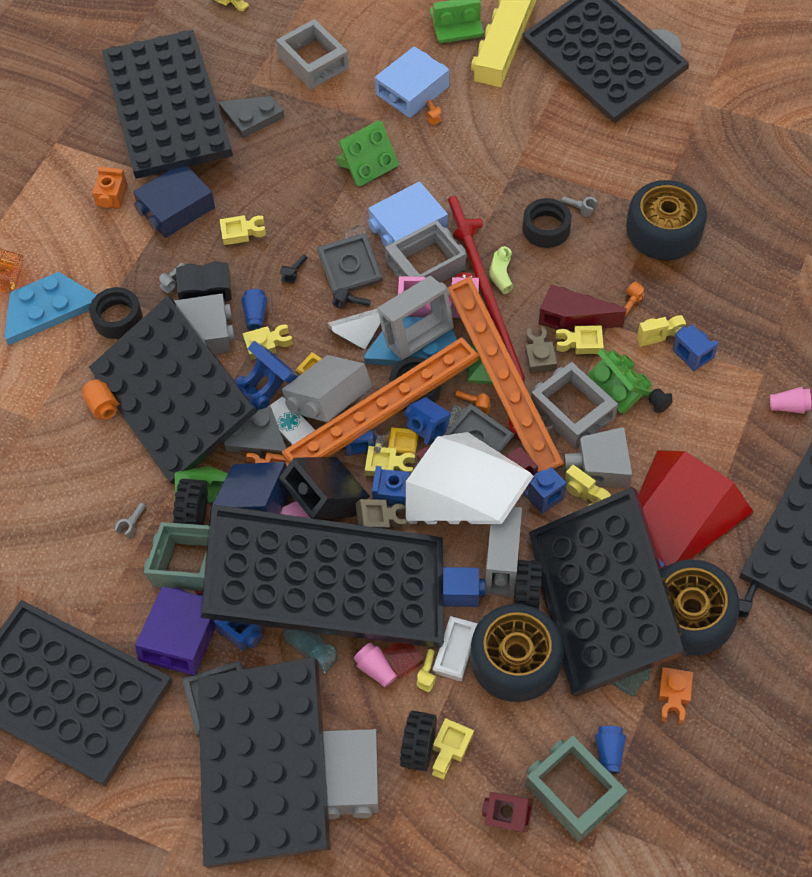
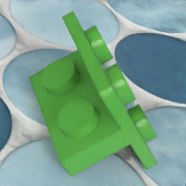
[430,0,484,43]
[335,120,399,187]
[587,349,653,414]

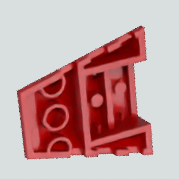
[638,450,753,567]

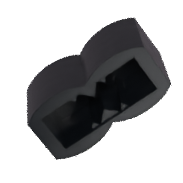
[176,261,232,302]

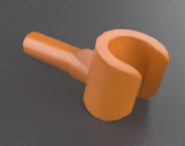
[426,99,442,126]
[624,281,644,317]
[455,390,491,415]

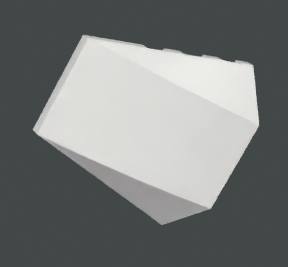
[406,432,534,524]

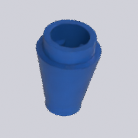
[241,289,268,330]
[595,726,626,774]

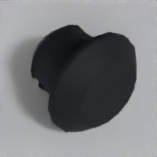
[649,389,672,413]

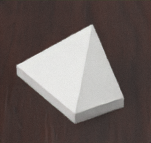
[328,309,381,349]

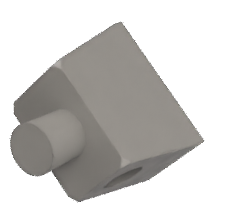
[564,428,632,488]

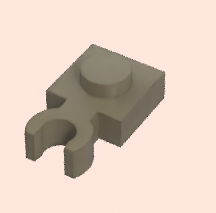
[525,327,557,373]
[355,499,407,529]

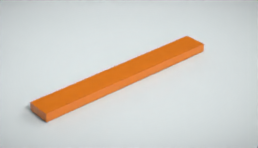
[447,276,564,473]
[282,337,479,464]

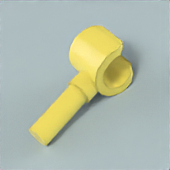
[416,649,437,692]

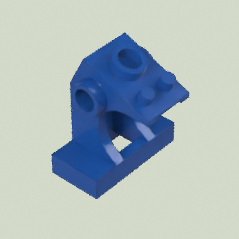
[235,341,299,410]

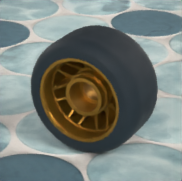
[626,180,707,260]
[662,559,740,656]
[470,604,563,702]

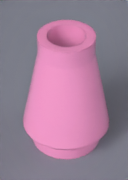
[770,386,812,414]
[353,642,398,688]

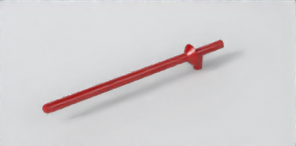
[448,196,525,382]

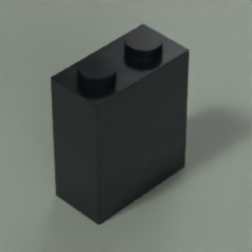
[279,457,370,519]

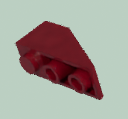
[539,285,627,331]

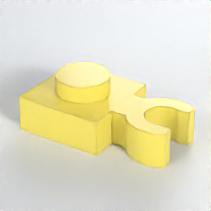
[220,215,266,245]
[637,315,686,347]
[243,325,293,360]
[556,326,604,354]
[365,446,416,476]
[565,465,611,504]

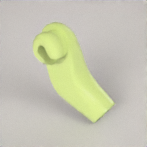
[489,246,514,294]

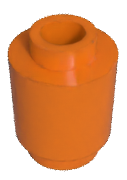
[82,379,119,420]

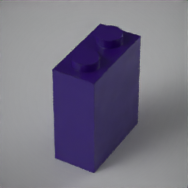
[135,586,216,676]

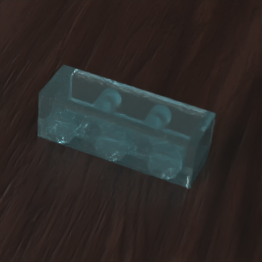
[282,629,338,673]

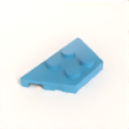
[4,272,97,345]
[364,316,468,370]

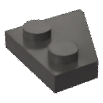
[219,96,284,138]
[224,406,286,455]

